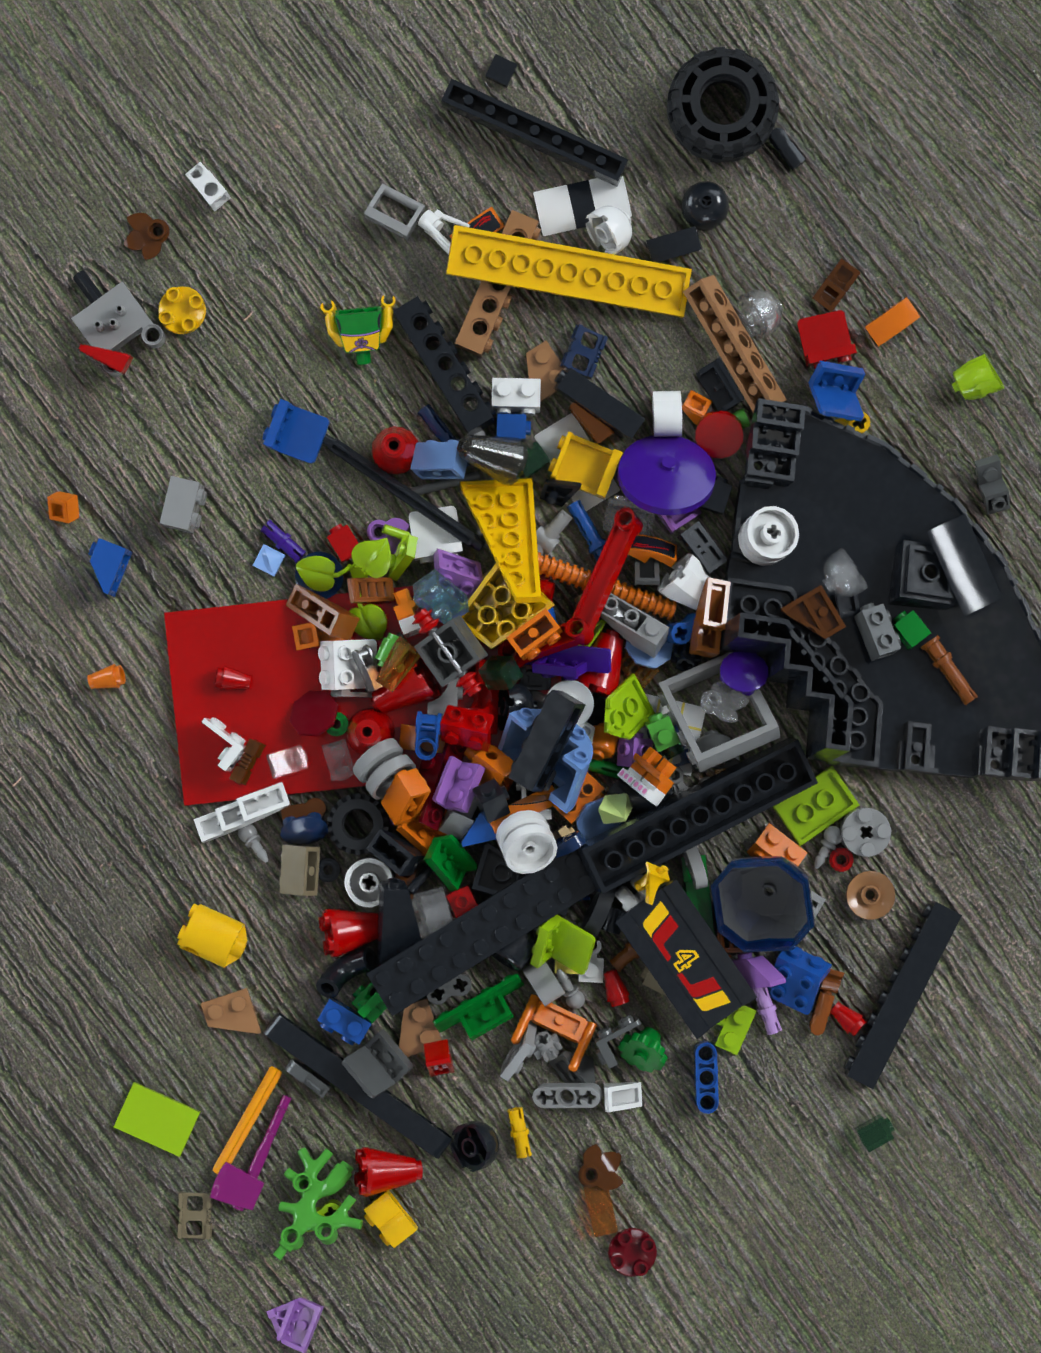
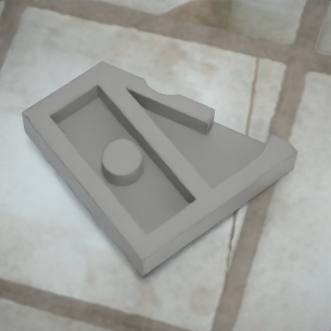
[500,1021,537,1081]

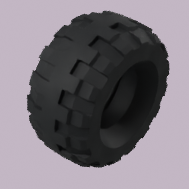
[667,47,779,163]

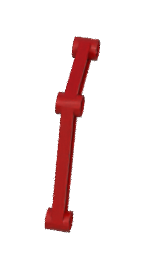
[498,507,643,668]

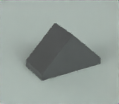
[634,557,660,587]

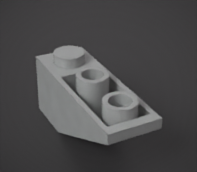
[600,593,669,658]

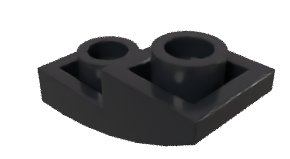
[646,226,702,263]

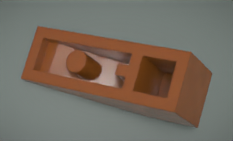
[286,584,360,640]

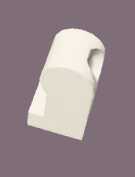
[185,162,231,212]

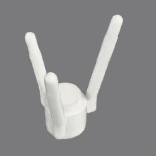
[418,210,470,255]

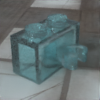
[413,569,469,624]

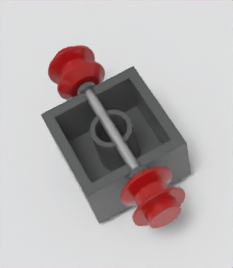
[412,608,488,697]

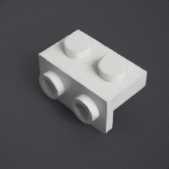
[492,378,541,416]

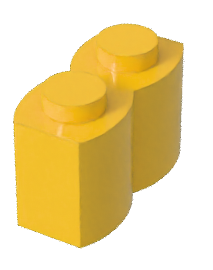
[364,1191,418,1248]

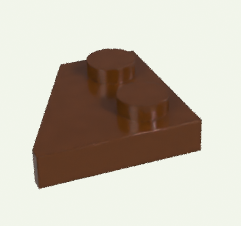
[780,585,846,639]

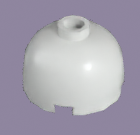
[586,206,632,255]

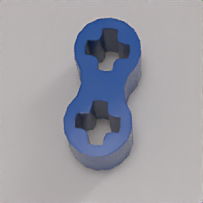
[666,612,696,645]

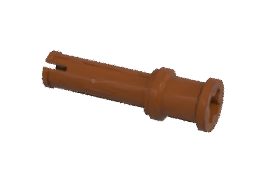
[920,635,978,705]

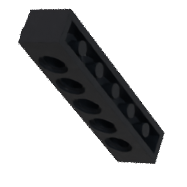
[393,296,496,437]

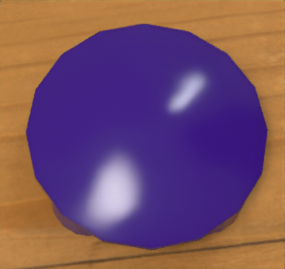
[720,652,768,696]

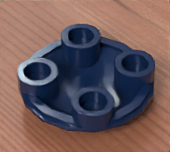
[280,812,328,845]

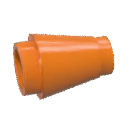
[87,664,126,689]

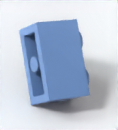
[410,440,469,479]

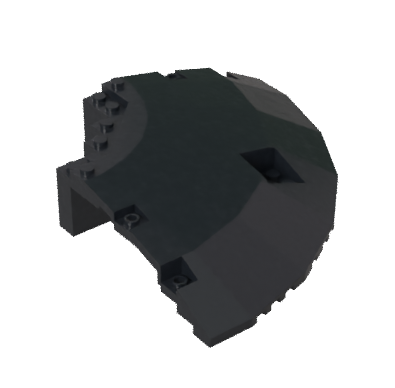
[720,398,1041,781]

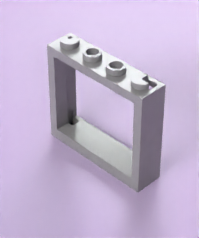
[657,652,781,772]

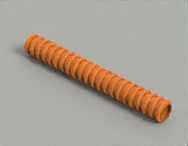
[538,552,677,621]

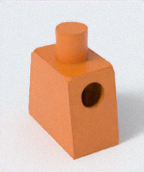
[464,745,514,792]

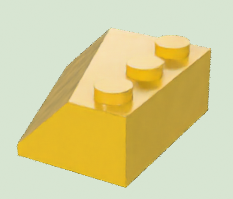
[456,563,555,649]

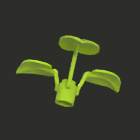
[296,538,391,640]

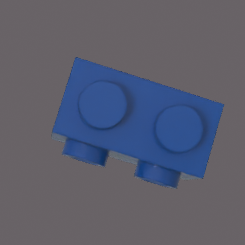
[317,998,372,1045]

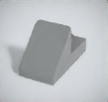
[438,796,478,840]

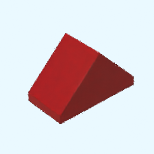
[424,1039,455,1077]

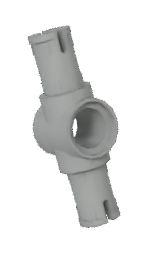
[536,509,573,556]

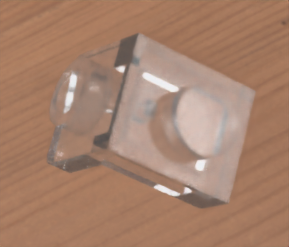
[322,739,354,781]
[266,745,308,779]

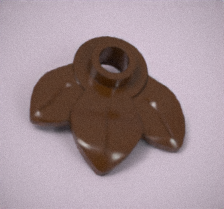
[124,213,170,260]
[578,1144,623,1191]

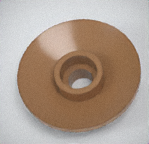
[846,871,895,920]

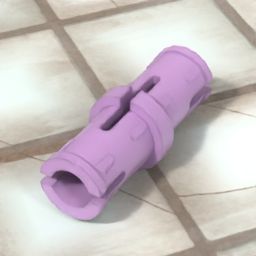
[752,987,782,1035]

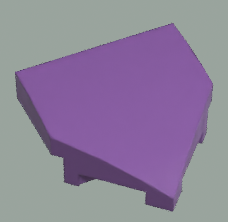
[267,1297,324,1353]

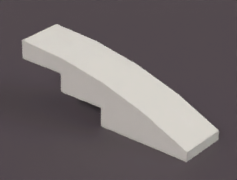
[194,782,291,843]

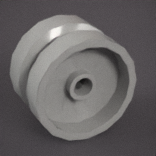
[353,738,416,799]

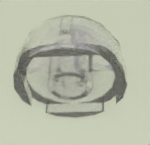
[737,290,783,340]
[822,548,868,597]

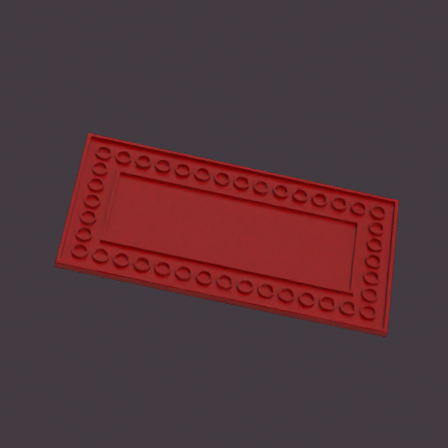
[164,574,561,806]

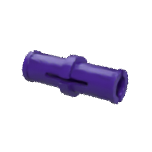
[260,519,307,563]

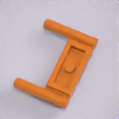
[511,994,597,1072]

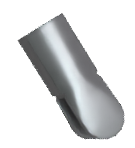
[352,645,384,692]

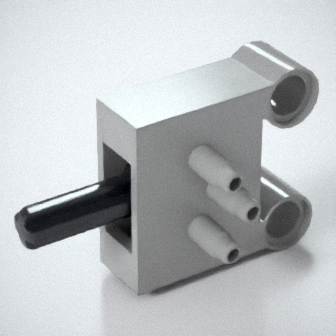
[71,270,166,377]

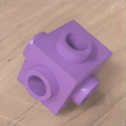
[617,733,653,767]

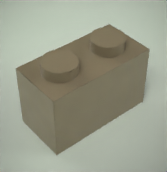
[279,845,320,896]

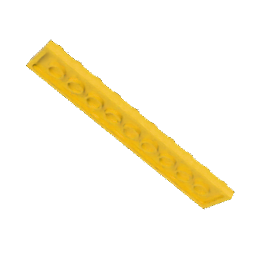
[446,225,692,318]

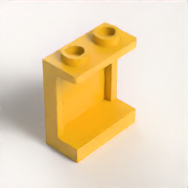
[548,431,623,500]

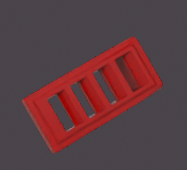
[78,344,133,374]

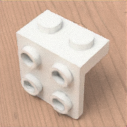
[409,506,463,564]
[318,639,378,690]

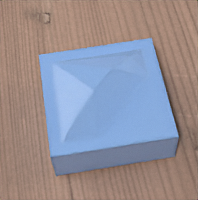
[253,544,286,577]

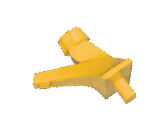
[634,862,670,905]

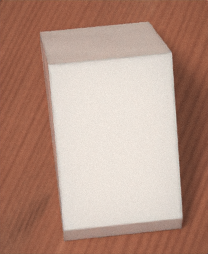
[603,1082,642,1112]

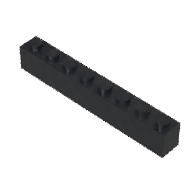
[441,78,628,187]
[843,901,962,1089]

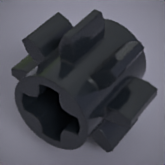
[670,642,701,672]

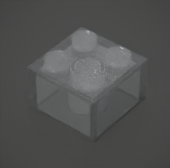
[411,884,453,938]

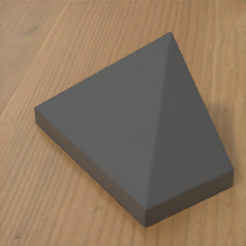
[549,1051,595,1100]

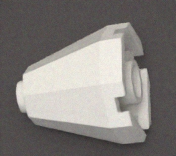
[657,553,709,610]

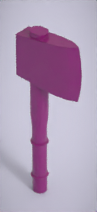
[210,1094,292,1211]

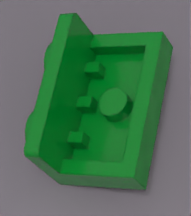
[424,835,478,891]

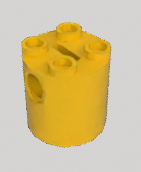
[177,904,248,968]

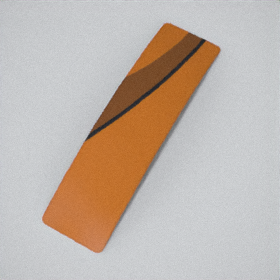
[490,785,555,833]

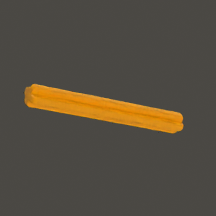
[213,1066,282,1175]

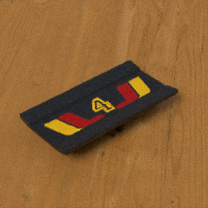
[615,879,757,1039]

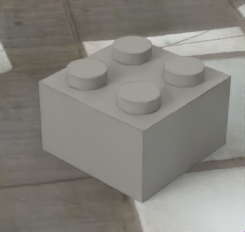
[160,476,207,534]

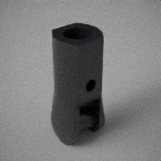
[769,128,806,171]

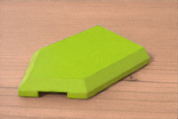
[604,673,655,740]

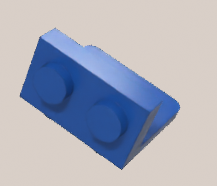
[808,361,865,421]
[263,399,330,464]
[768,944,832,1015]

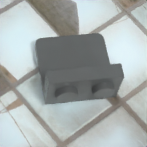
[594,1014,641,1069]
[342,1029,414,1098]

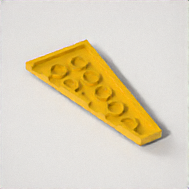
[460,478,541,603]

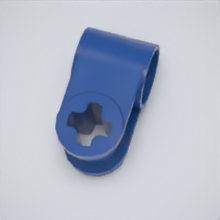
[415,711,443,760]

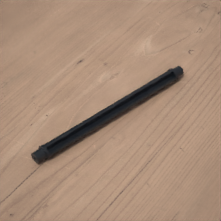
[322,434,485,551]

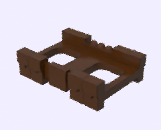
[229,738,266,785]

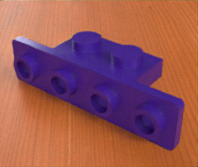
[525,645,611,680]

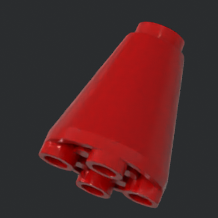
[372,426,418,475]
[319,909,379,957]
[354,1147,423,1197]

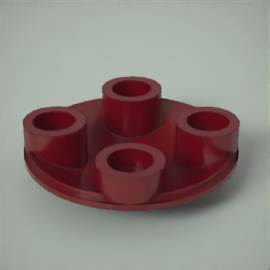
[608,1228,657,1277]

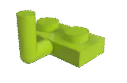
[382,524,418,581]
[714,1005,757,1055]

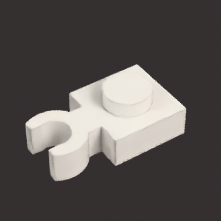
[578,941,604,983]

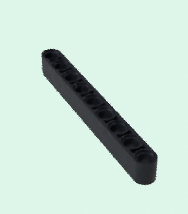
[263,1012,453,1159]

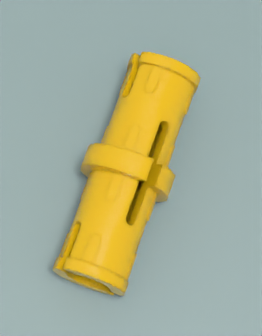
[507,1107,532,1158]

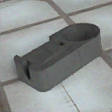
[285,1058,331,1098]

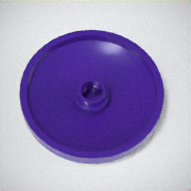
[618,436,716,516]

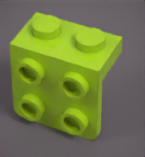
[530,915,596,975]

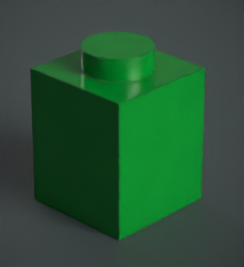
[893,610,931,650]

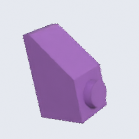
[732,952,786,989]

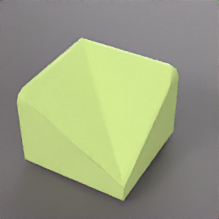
[598,793,632,824]

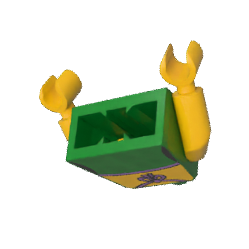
[320,295,396,365]

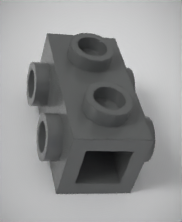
[854,603,901,661]

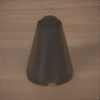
[457,435,528,486]

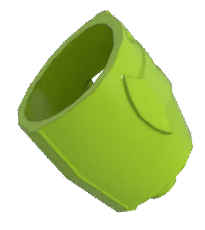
[952,354,1005,400]

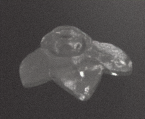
[700,681,749,722]

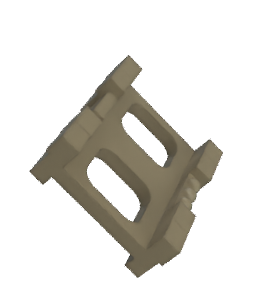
[177,1191,213,1239]

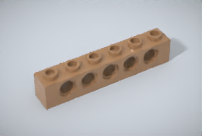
[455,210,541,358]
[683,275,787,413]

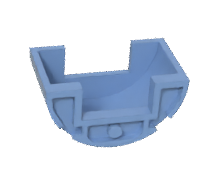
[498,708,593,814]

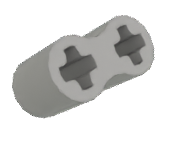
[522,962,565,1006]

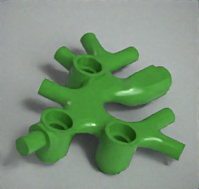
[273,1148,363,1261]

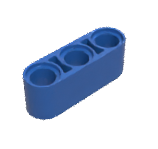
[694,1040,719,1114]

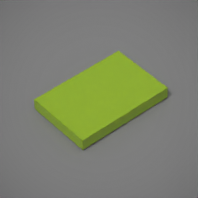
[772,765,860,846]
[114,1082,201,1157]

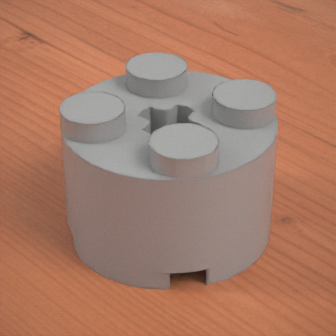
[840,807,892,857]

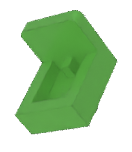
[644,712,680,752]

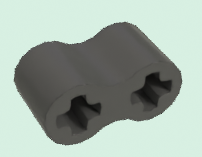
[427,973,472,1005]

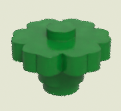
[618,1027,668,1072]

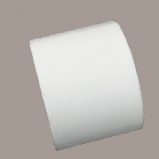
[652,391,682,437]

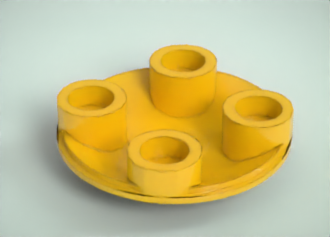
[158,286,206,334]

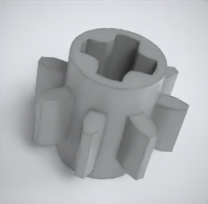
[533,1030,563,1062]

